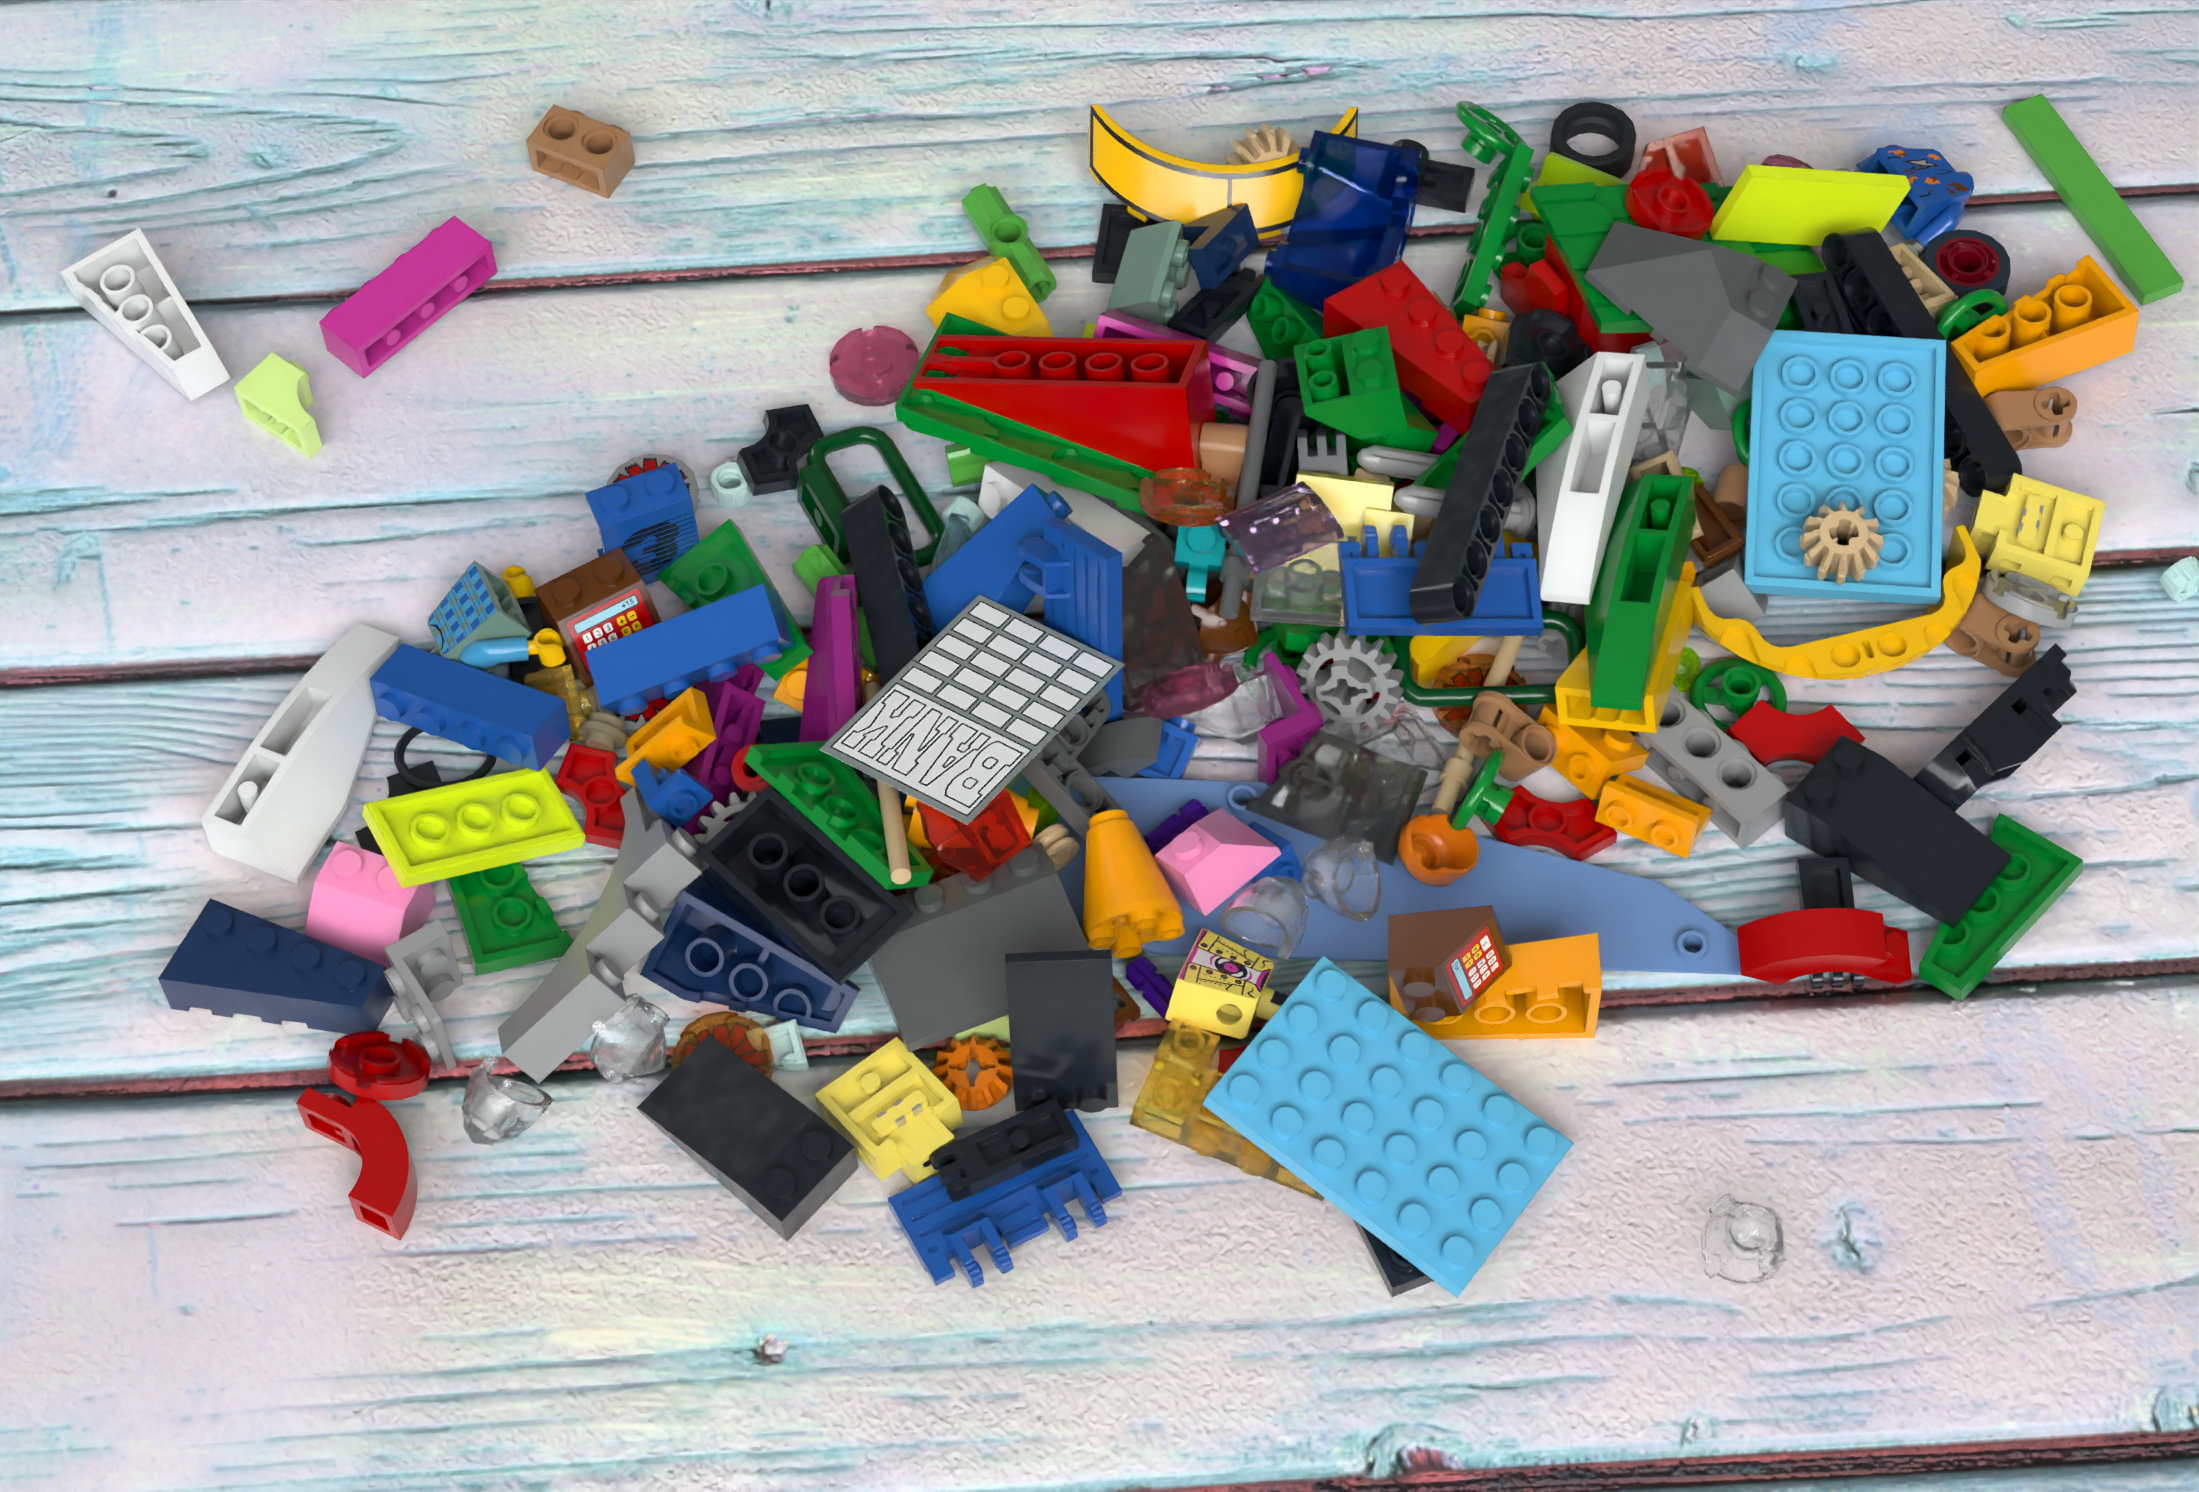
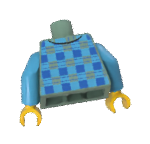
[427,560,566,672]

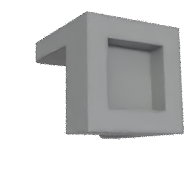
[1694,553,1769,623]

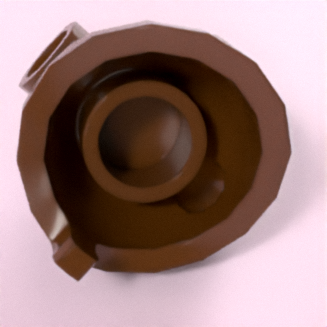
[1187,580,1259,666]

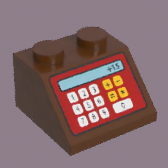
[534,547,662,689]
[1388,905,1512,1022]

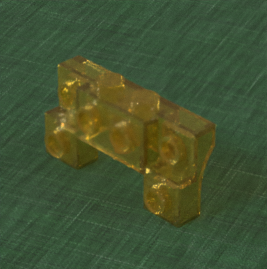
[1129,1018,1325,1201]

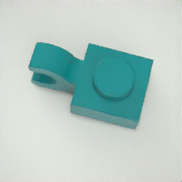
[1174,518,1228,603]

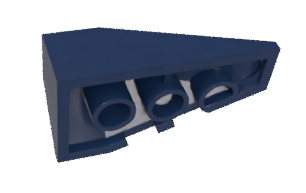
[640,875,861,1033]

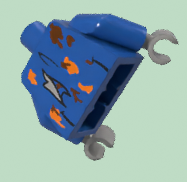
[1834,145,1974,257]

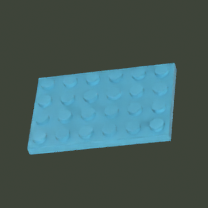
[1744,330,1946,605]
[1202,956,1574,1298]

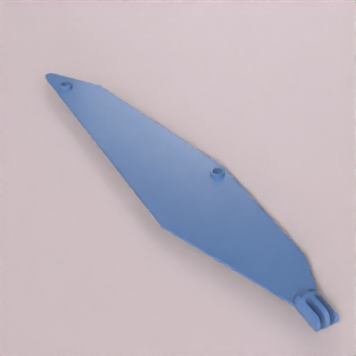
[805,775,1741,975]

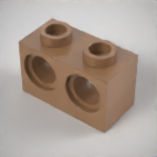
[526,104,635,199]

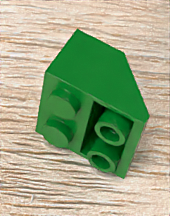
[1293,326,1408,440]

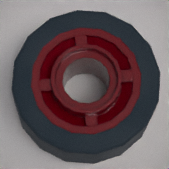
[1922,229,2011,315]

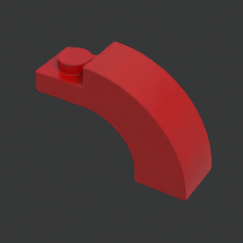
[1737,908,1912,985]
[296,1087,417,1241]

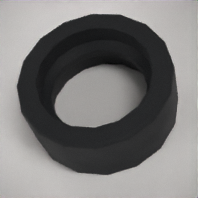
[1549,102,1636,179]

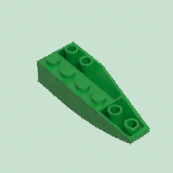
[1246,277,1439,485]
[1584,473,1696,711]

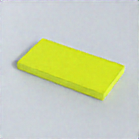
[1709,164,1911,246]
[362,766,586,889]

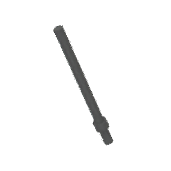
[1219,360,1278,619]

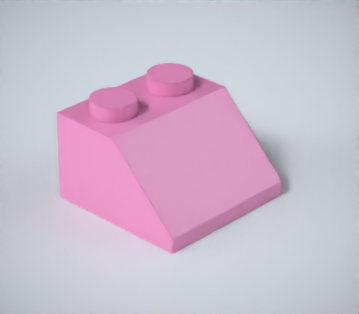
[304,841,437,969]

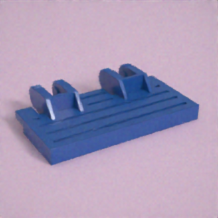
[1018,518,1123,725]
[1337,525,1544,636]
[888,1109,1122,1289]

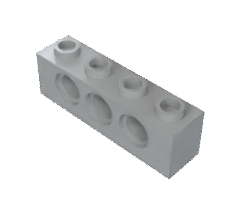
[1629,684,1791,850]

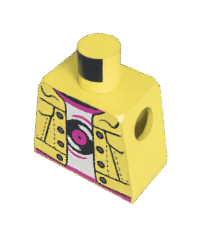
[1165,928,1290,1039]

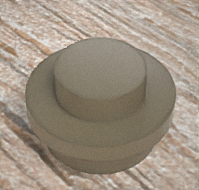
[578,712,627,752]

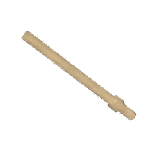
[1430,581,1541,819]
[863,682,911,884]

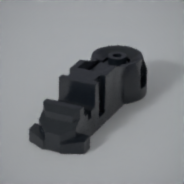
[1220,357,1321,552]
[1913,643,2077,812]

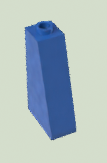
[922,483,1073,636]

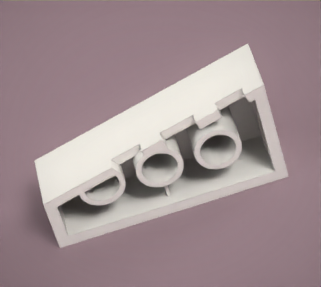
[59,228,231,401]
[978,461,1158,582]

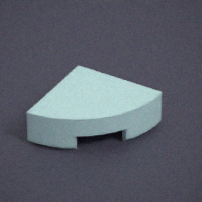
[746,1019,809,1071]

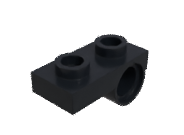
[1377,139,1475,213]

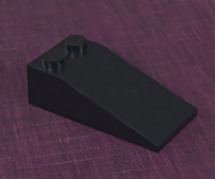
[1785,735,2011,929]
[696,785,913,986]
[1005,950,1118,1113]
[637,1035,859,1242]

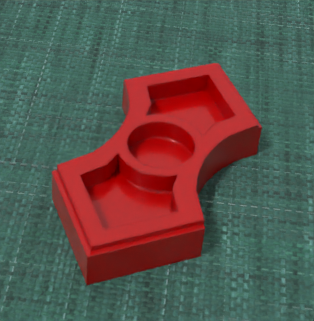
[1500,259,1569,317]
[1725,699,1866,767]
[554,743,627,850]
[1479,785,1617,862]

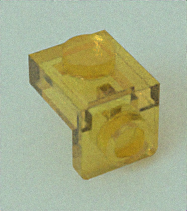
[524,664,592,742]

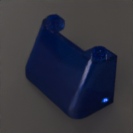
[1264,130,1421,314]

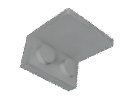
[383,919,463,1071]

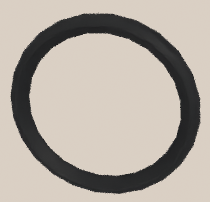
[394,727,497,790]

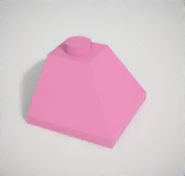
[1154,808,1281,917]

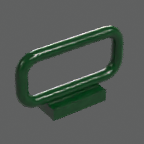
[797,426,950,568]
[1392,610,1586,708]

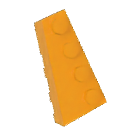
[1951,254,2139,400]
[1387,933,1602,1040]

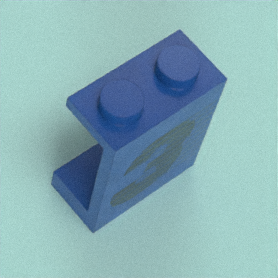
[585,462,700,585]

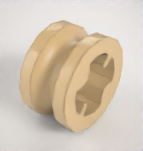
[1029,824,1079,871]

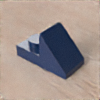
[1183,203,1260,289]

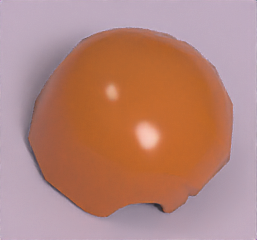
[1397,813,1480,887]

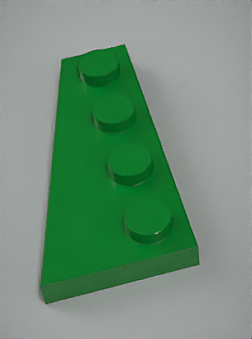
[1450,143,1535,321]
[656,519,814,682]
[744,741,934,890]
[1919,813,2083,1002]
[445,862,574,976]

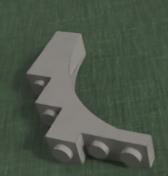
[498,786,702,1083]

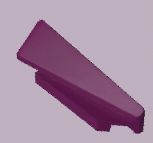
[799,574,863,742]
[671,662,766,838]

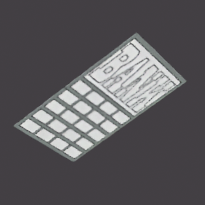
[819,594,1125,825]

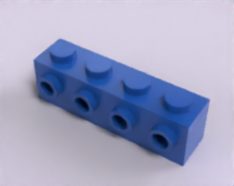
[585,583,795,716]
[369,643,571,772]

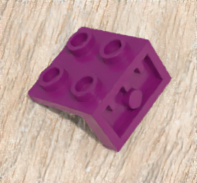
[1258,651,1324,789]

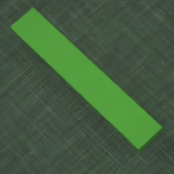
[2001,94,2184,306]

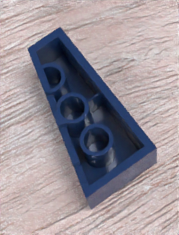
[158,898,395,1034]

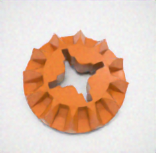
[932,1033,1013,1111]

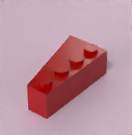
[1323,260,1497,435]

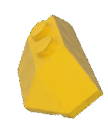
[926,256,1054,337]

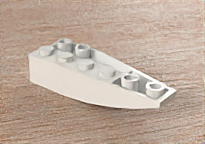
[1536,352,1650,605]
[201,622,401,885]

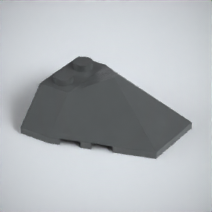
[1583,221,1798,397]

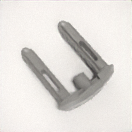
[1357,445,1538,539]

